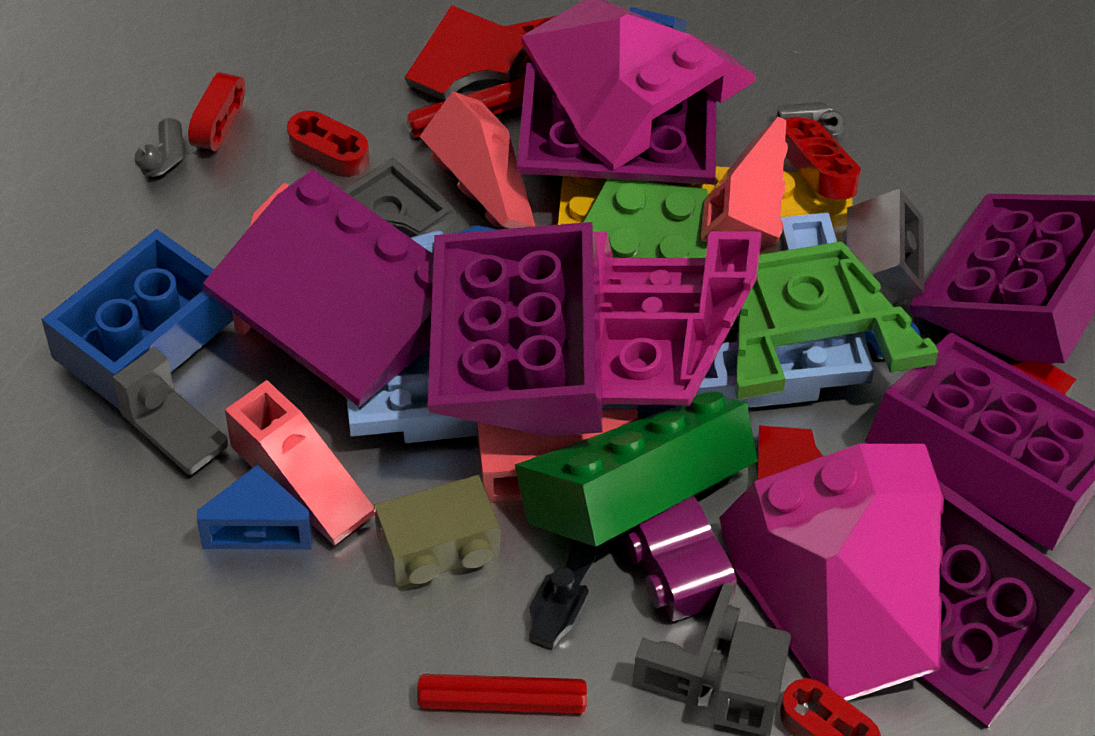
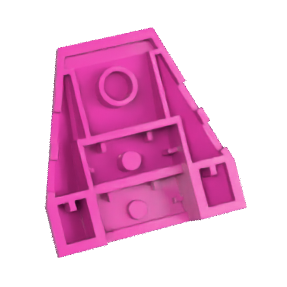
[521,0,756,171]
[594,231,761,405]
[719,444,944,701]

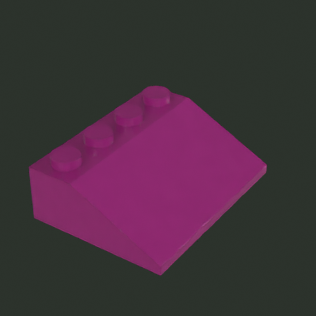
[517,63,717,185]
[203,169,434,407]
[909,193,1095,364]
[428,222,603,436]
[865,332,1095,551]
[921,480,1095,727]

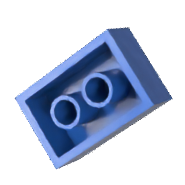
[41,229,233,410]

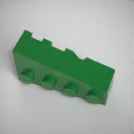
[515,392,758,547]

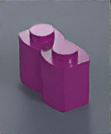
[624,496,737,621]

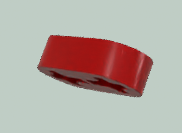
[188,72,245,152]
[287,111,369,177]
[780,678,881,736]

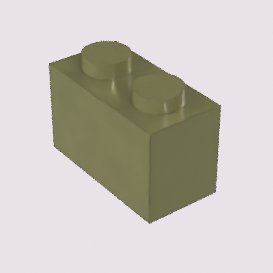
[374,474,500,587]

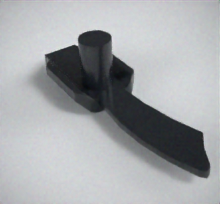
[529,539,600,649]

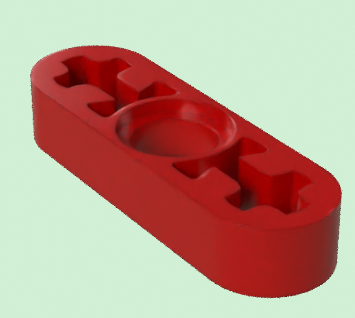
[785,117,861,200]

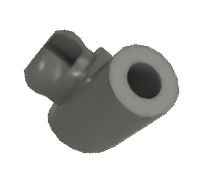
[776,102,845,139]
[134,118,184,177]

